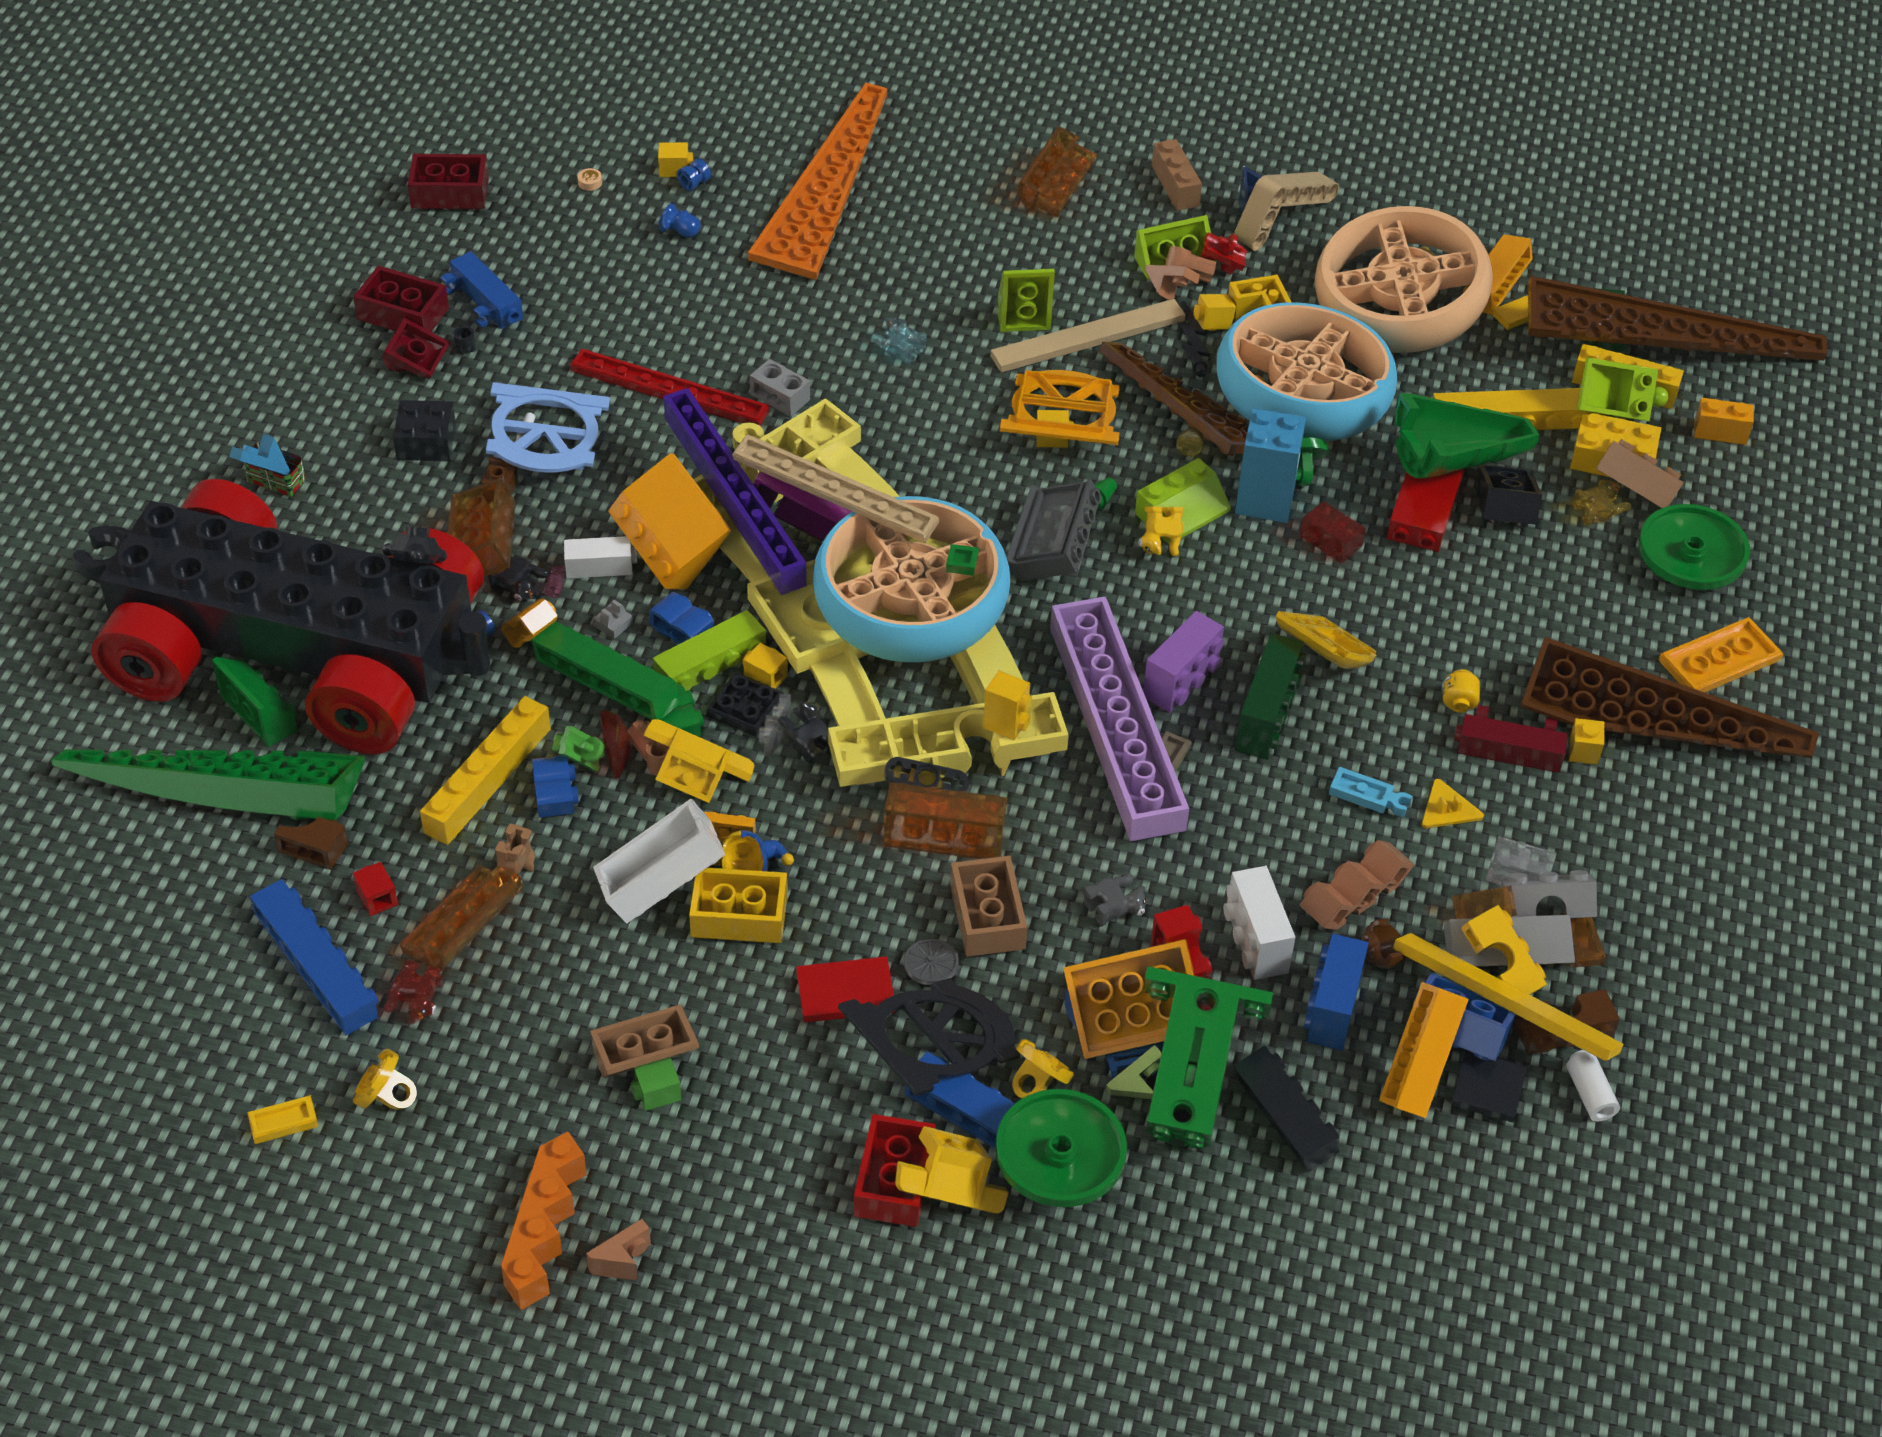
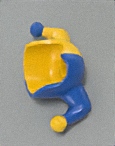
[707,830,794,871]

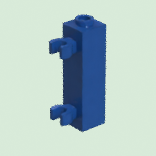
[440,251,523,329]

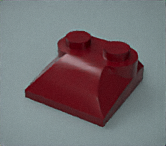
[382,318,450,379]

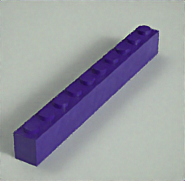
[663,388,807,595]

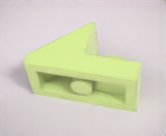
[1105,1045,1162,1099]

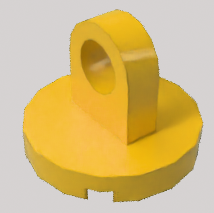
[1012,1039,1074,1098]
[353,1049,417,1110]

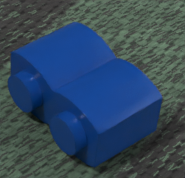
[649,592,714,645]
[532,755,579,818]

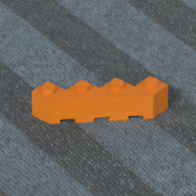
[501,1131,587,1310]

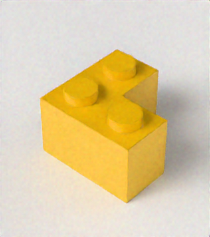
[1228,275,1292,322]

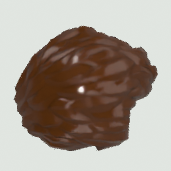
[1361,918,1407,969]

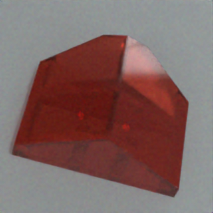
[600,710,631,779]

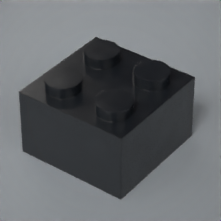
[393,400,456,461]

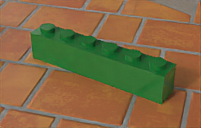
[531,622,681,720]

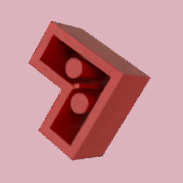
[1150,905,1212,979]

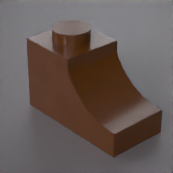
[274,817,348,870]

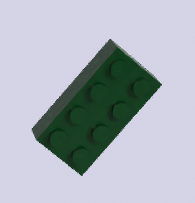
[1235,633,1306,760]

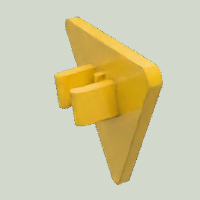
[1422,779,1484,828]

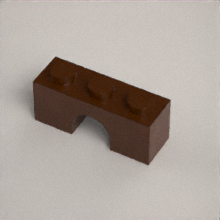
[1514,989,1620,1054]

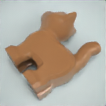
[495,824,535,888]

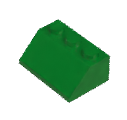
[212,657,297,747]

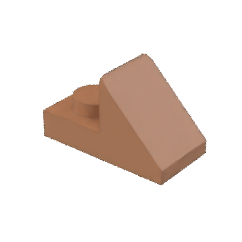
[1145,265,1200,300]
[586,1219,651,1280]

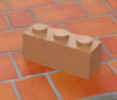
[1152,139,1202,211]
[1596,439,1684,508]

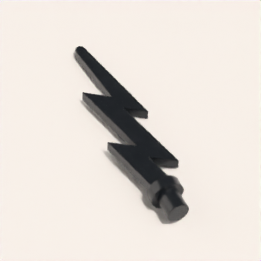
[1178,301,1210,378]

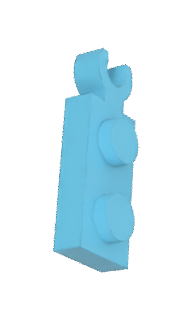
[1329,767,1412,817]

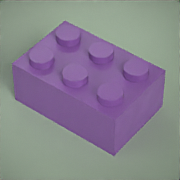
[1143,611,1224,713]

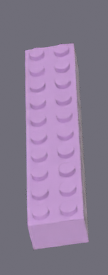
[1050,596,1189,841]

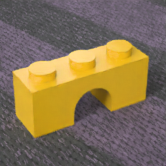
[1461,905,1547,995]

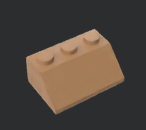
[590,1004,699,1078]

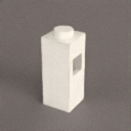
[564,536,637,579]

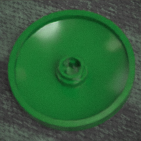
[1639,504,1750,590]
[996,1089,1127,1207]

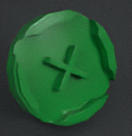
[1296,437,1329,486]

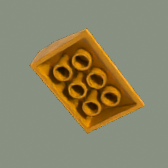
[608,453,732,589]
[1063,940,1202,1059]

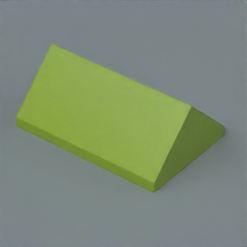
[1134,215,1217,279]

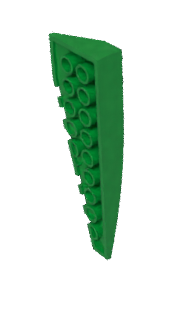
[52,749,365,820]

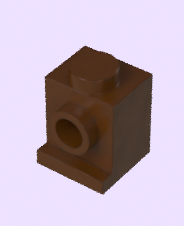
[481,457,518,502]

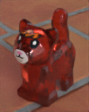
[384,960,443,1024]

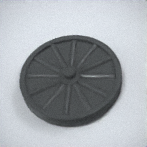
[904,939,959,985]

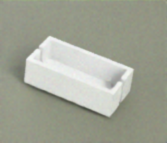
[593,799,726,923]

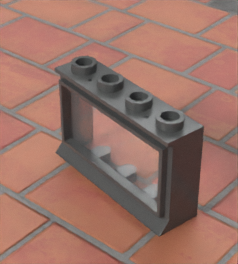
[1006,478,1101,581]

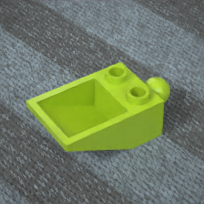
[1577,357,1668,421]

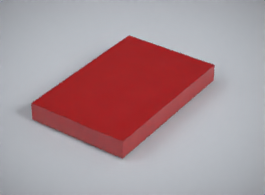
[796,956,896,1023]

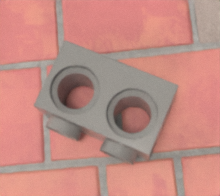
[750,359,810,417]

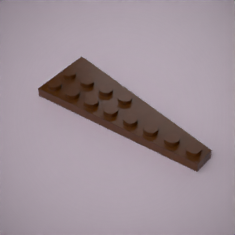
[1099,342,1248,456]

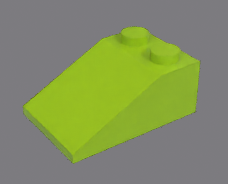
[997,269,1055,332]

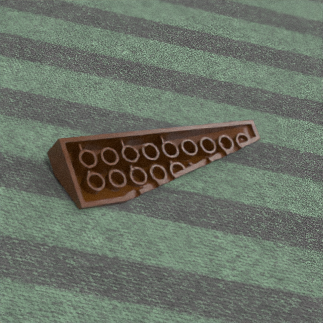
[1520,637,1819,759]

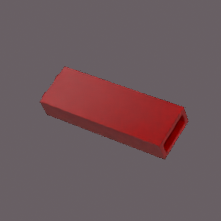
[1387,468,1465,552]

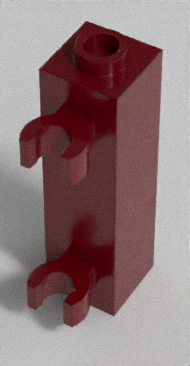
[1454,705,1568,773]

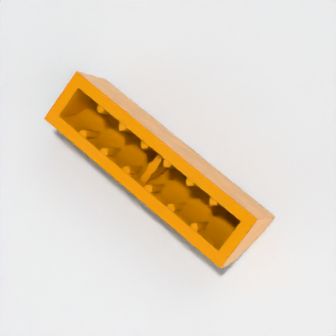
[1463,234,1533,315]
[1379,982,1469,1118]

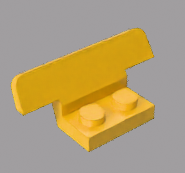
[643,719,754,803]
[895,1126,1009,1213]

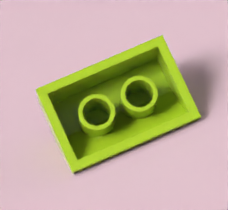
[1135,458,1231,545]

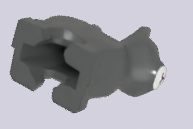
[1083,873,1147,927]

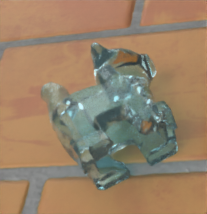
[871,317,927,364]

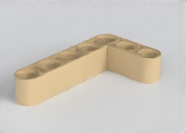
[1234,172,1339,251]

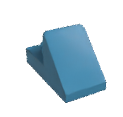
[229,434,290,475]

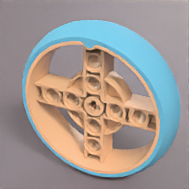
[1217,303,1397,441]
[813,496,1010,662]

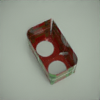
[244,442,306,497]

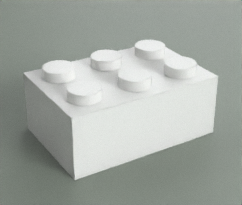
[1223,866,1295,980]

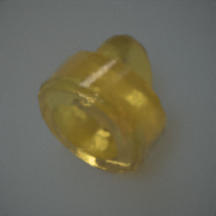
[1176,429,1204,457]

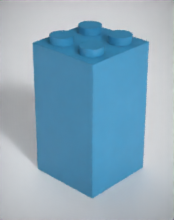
[1235,408,1306,523]

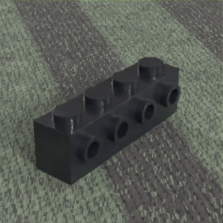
[1233,1045,1340,1173]

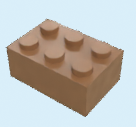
[950,856,1027,957]

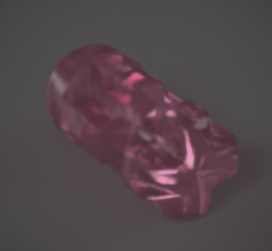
[545,565,566,598]

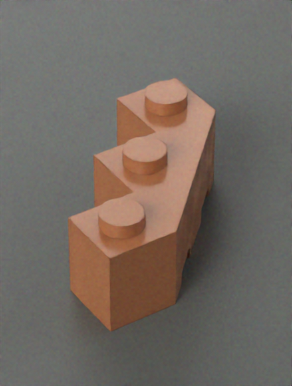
[1299,840,1415,930]

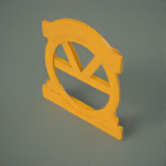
[1000,370,1120,445]

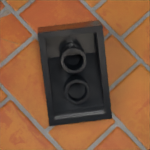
[1478,464,1542,527]

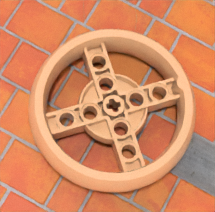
[1315,206,1493,353]

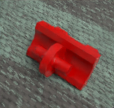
[1201,232,1247,275]

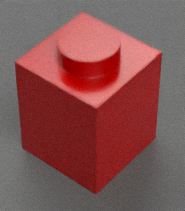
[353,862,398,917]

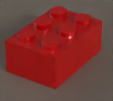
[854,1114,936,1227]

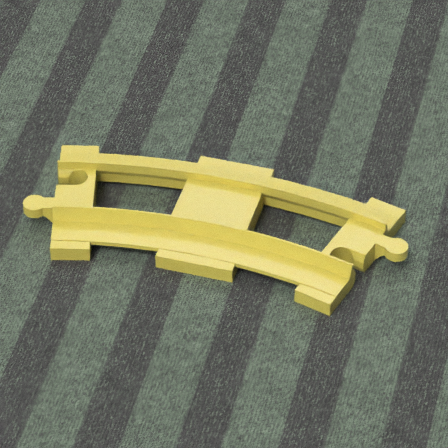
[694,398,1069,816]

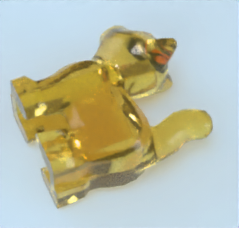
[1572,480,1631,526]

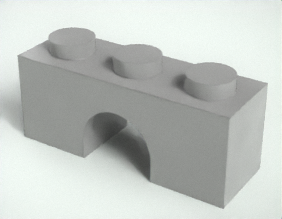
[1501,870,1597,918]

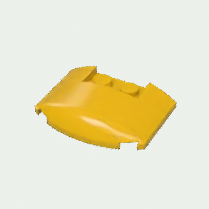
[1276,611,1376,669]

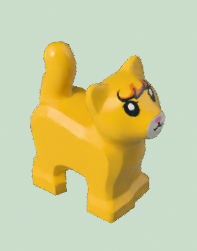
[1138,506,1183,557]

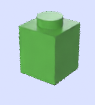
[631,1058,681,1111]

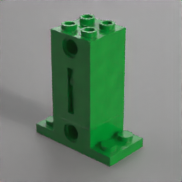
[1145,966,1273,1149]

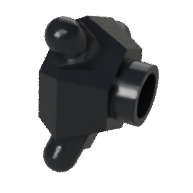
[382,526,447,564]

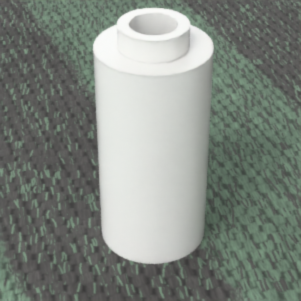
[1566,1050,1620,1122]

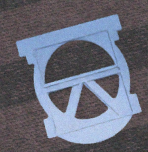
[486,382,610,472]

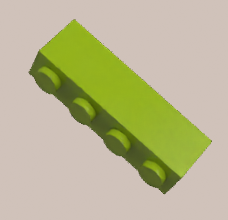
[653,610,766,691]

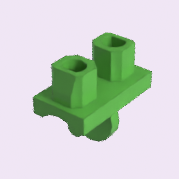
[552,726,606,772]

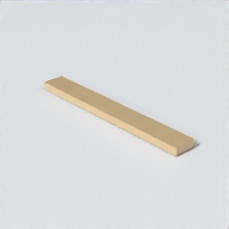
[991,299,1185,373]
[732,434,939,543]

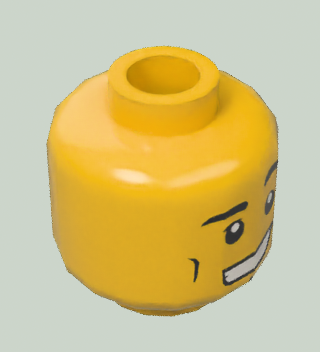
[1443,669,1480,713]

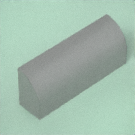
[1444,915,1575,967]

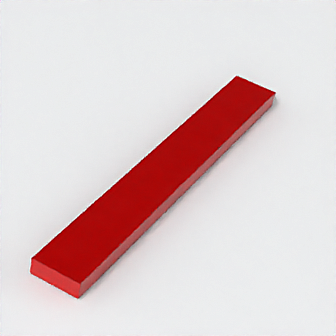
[570,348,770,426]

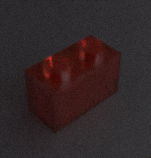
[1300,501,1366,563]

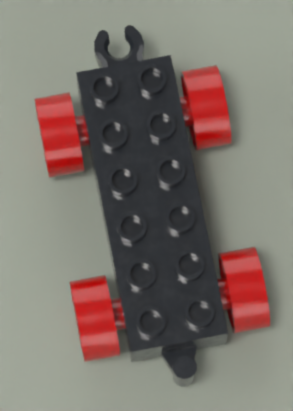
[73,479,491,754]

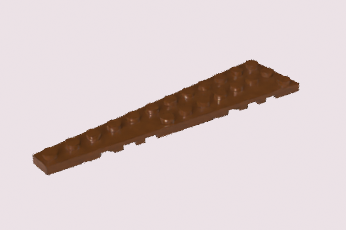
[1528,276,1828,361]

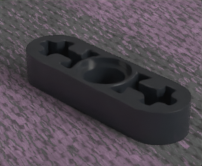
[884,757,969,799]

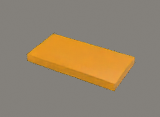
[1658,617,1783,693]

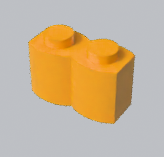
[501,599,557,648]

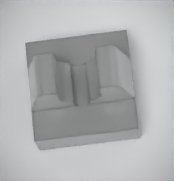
[593,600,633,639]

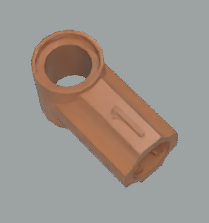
[1165,246,1216,283]
[627,719,669,776]

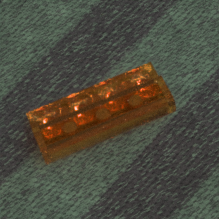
[1018,126,1098,218]
[399,865,523,973]

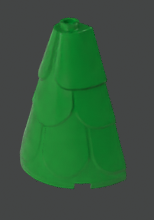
[1395,393,1539,478]

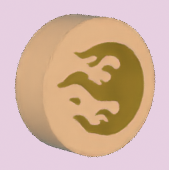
[577,168,602,191]

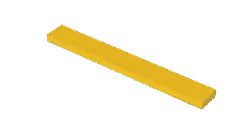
[1393,933,1623,1061]

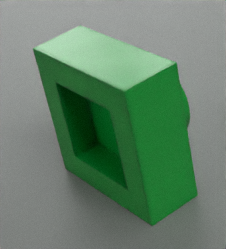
[946,544,979,576]

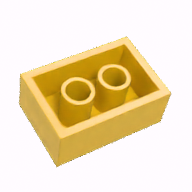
[1570,411,1662,477]
[689,868,788,943]

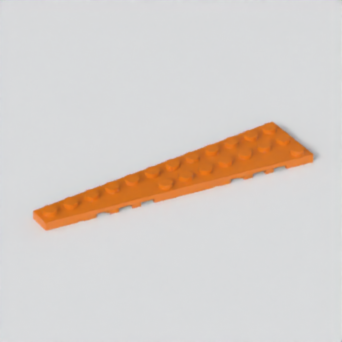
[748,82,887,280]

